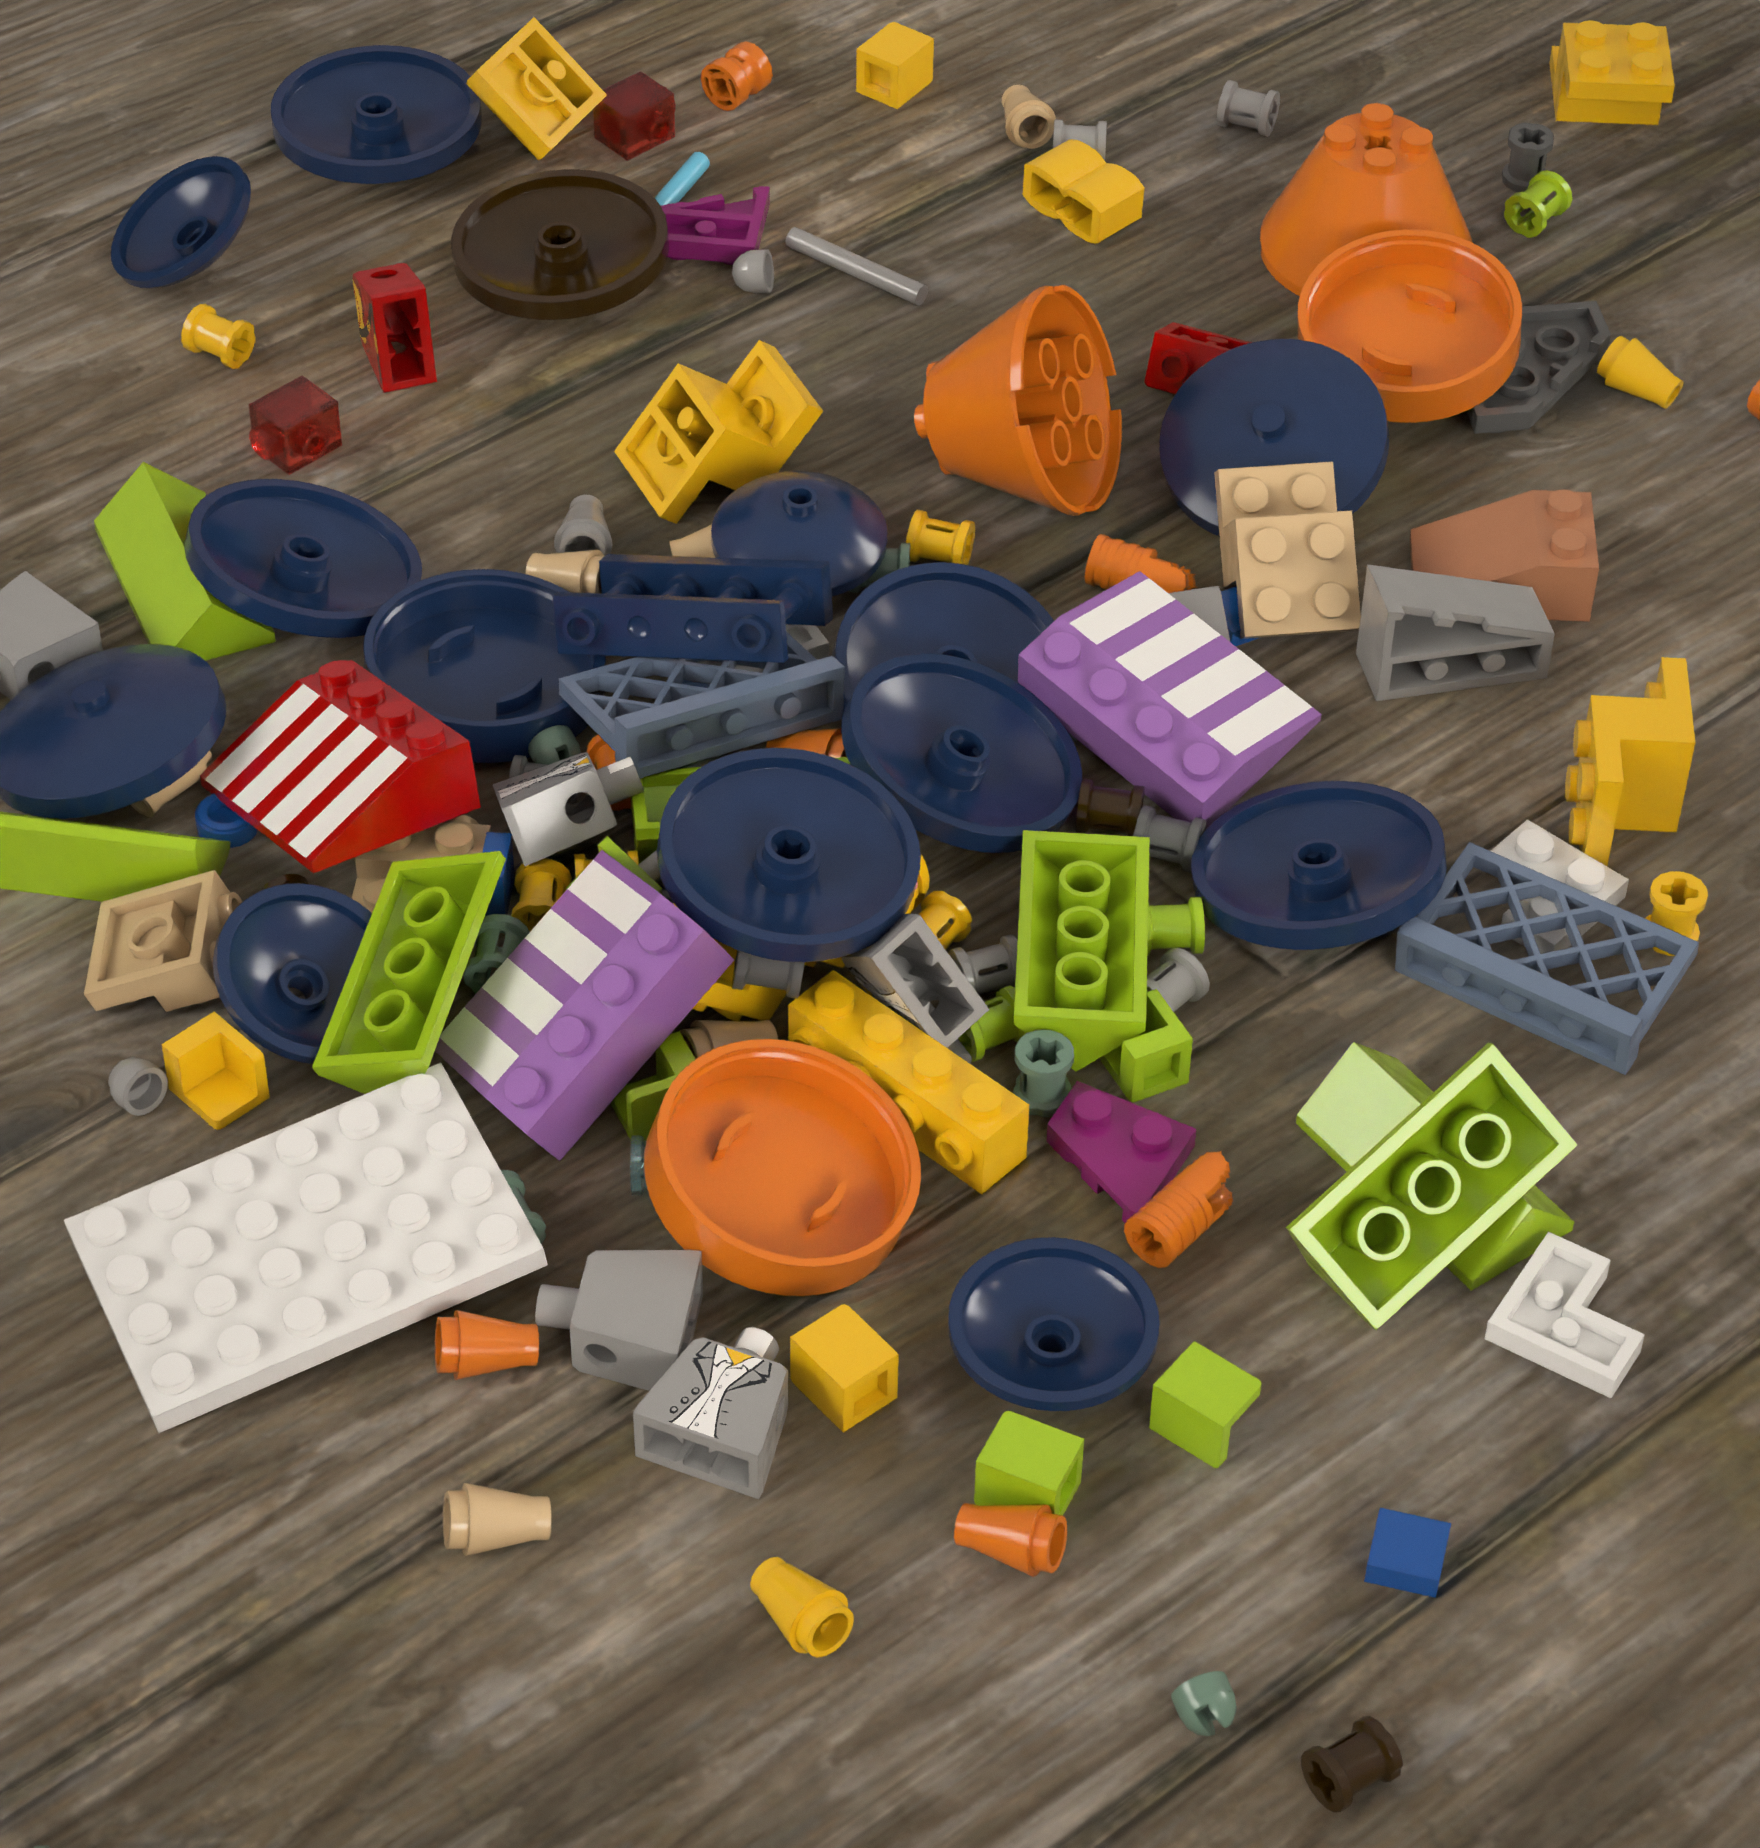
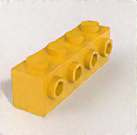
[788,970,1030,1194]

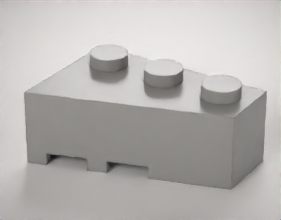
[1356,564,1555,701]

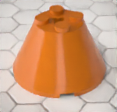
[1260,103,1472,297]
[914,285,1122,516]

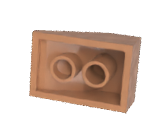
[1409,490,1599,622]

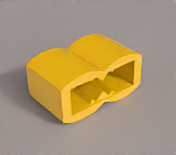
[1022,139,1145,244]

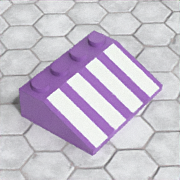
[1018,571,1322,829]
[435,850,734,1161]

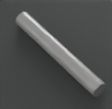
[785,227,928,306]

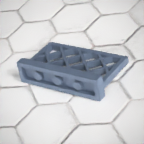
[559,631,845,778]
[1395,842,1699,1075]

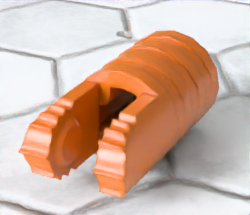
[1084,534,1198,593]
[1124,1151,1233,1268]

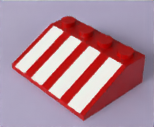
[200,660,481,874]

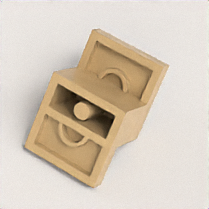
[1214,462,1361,639]

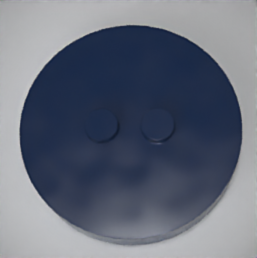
[364,569,606,763]

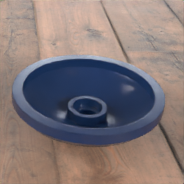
[111,156,251,288]
[711,471,888,597]
[213,883,372,1064]
[948,1237,1160,1411]

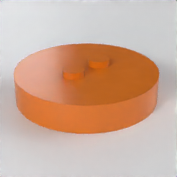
[1298,229,1522,423]
[644,1039,921,1296]

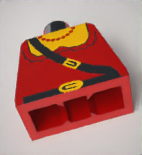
[352,263,437,393]

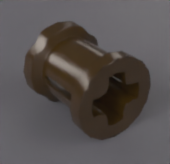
[1076,779,1145,836]
[1301,1716,1403,1813]

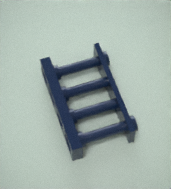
[552,554,833,663]

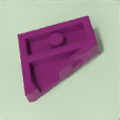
[661,186,770,265]
[1046,1081,1196,1223]

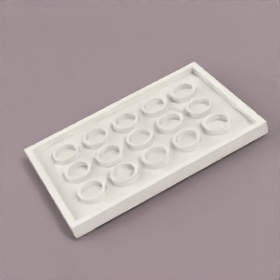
[64,1063,548,1433]

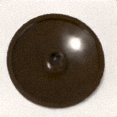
[451,169,669,320]

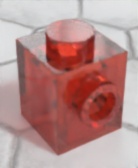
[593,71,676,161]
[248,376,342,475]

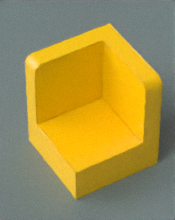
[856,22,934,109]
[161,1011,270,1130]
[790,1304,899,1433]

